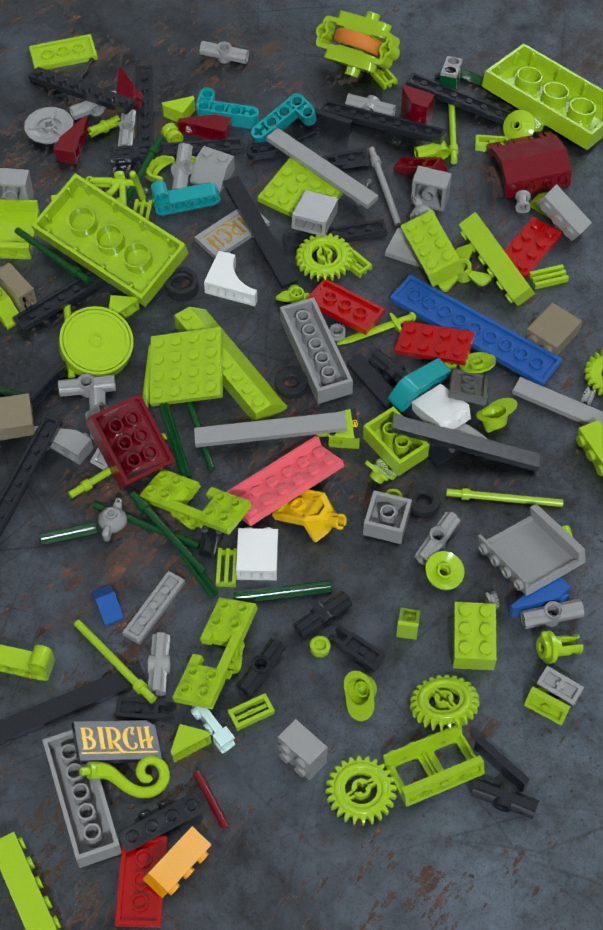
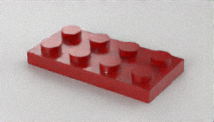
[504,217,562,280]
[306,279,385,335]
[394,321,475,366]
[115,836,168,928]

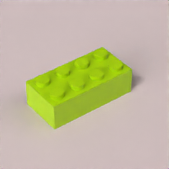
[401,210,464,287]

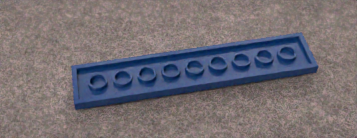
[390,275,562,386]

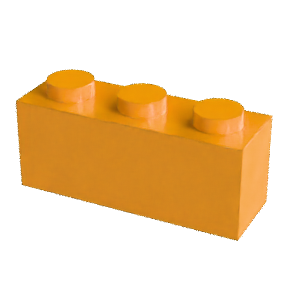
[143,826,211,898]

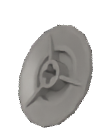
[24,107,73,144]

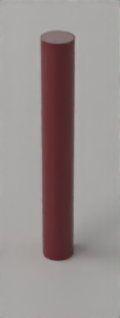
[193,770,230,830]

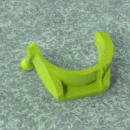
[145,156,176,182]

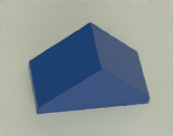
[91,584,124,626]

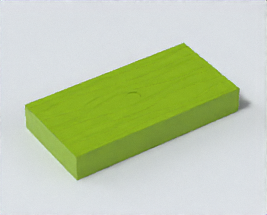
[482,44,603,150]
[31,173,189,307]

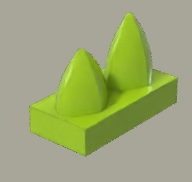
[524,687,571,726]

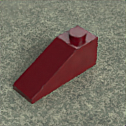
[117,67,143,110]
[178,114,232,140]
[54,116,89,164]
[393,157,449,178]

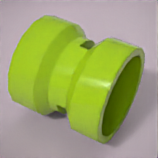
[161,123,183,143]

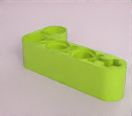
[0,645,55,681]

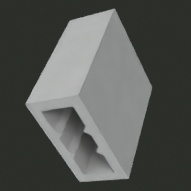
[291,190,338,237]

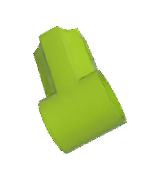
[414,140,450,159]

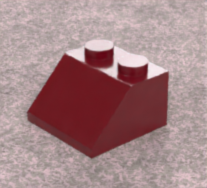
[401,85,435,125]

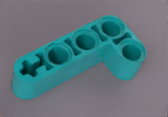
[196,88,259,129]
[251,93,317,143]
[151,180,221,215]
[388,358,452,412]

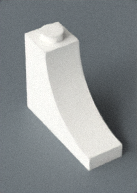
[204,251,257,306]

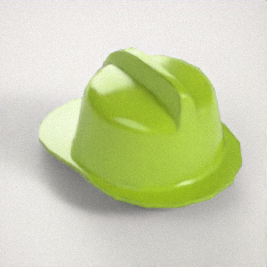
[476,398,518,433]
[344,670,377,721]

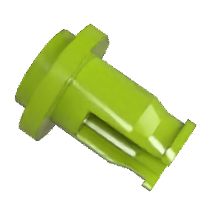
[536,630,583,664]

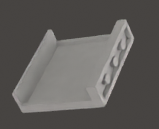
[478,504,586,596]

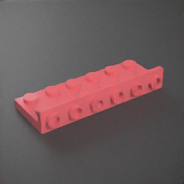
[227,436,344,526]

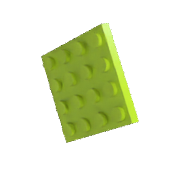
[257,157,343,217]
[150,327,223,407]

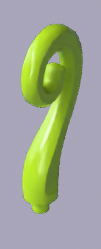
[79,755,170,798]

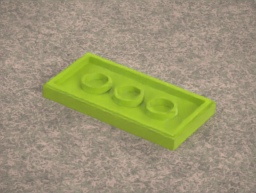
[29,34,98,70]

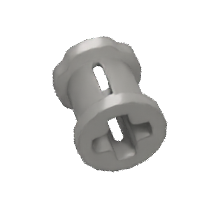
[515,190,531,213]

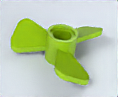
[438,244,492,292]

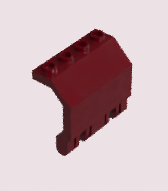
[486,131,571,198]

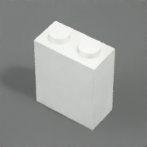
[411,384,471,430]
[236,527,278,580]

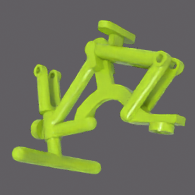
[86,171,146,206]

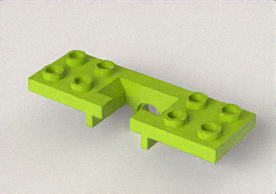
[139,469,252,535]
[172,597,258,709]

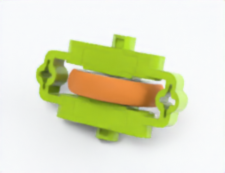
[316,10,400,79]

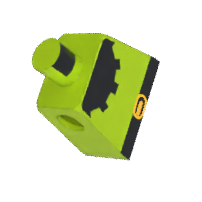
[316,408,360,449]

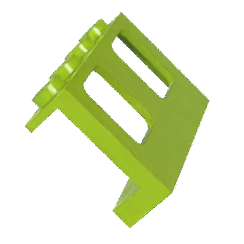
[383,723,485,807]

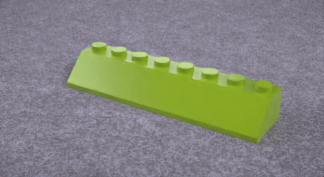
[174,307,287,421]

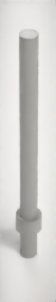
[368,147,402,227]

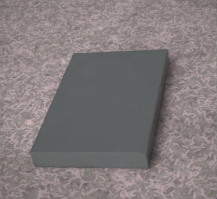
[448,368,488,406]

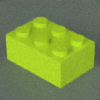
[363,406,429,476]
[453,602,497,670]

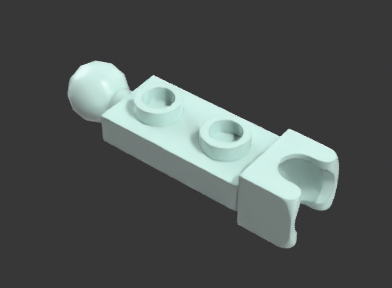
[191,706,235,754]

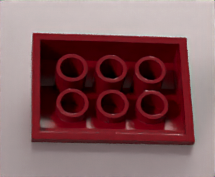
[85,394,175,490]

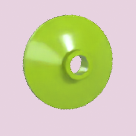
[503,110,536,140]
[459,352,496,373]
[425,551,464,590]

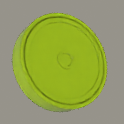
[59,306,133,377]

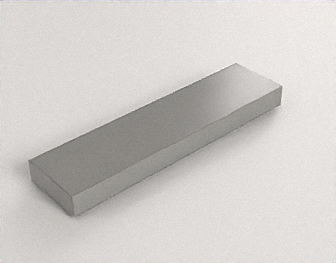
[122,571,185,645]

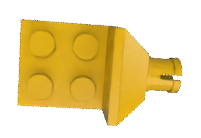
[272,490,347,542]

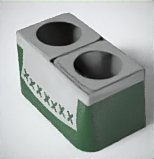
[439,56,463,90]

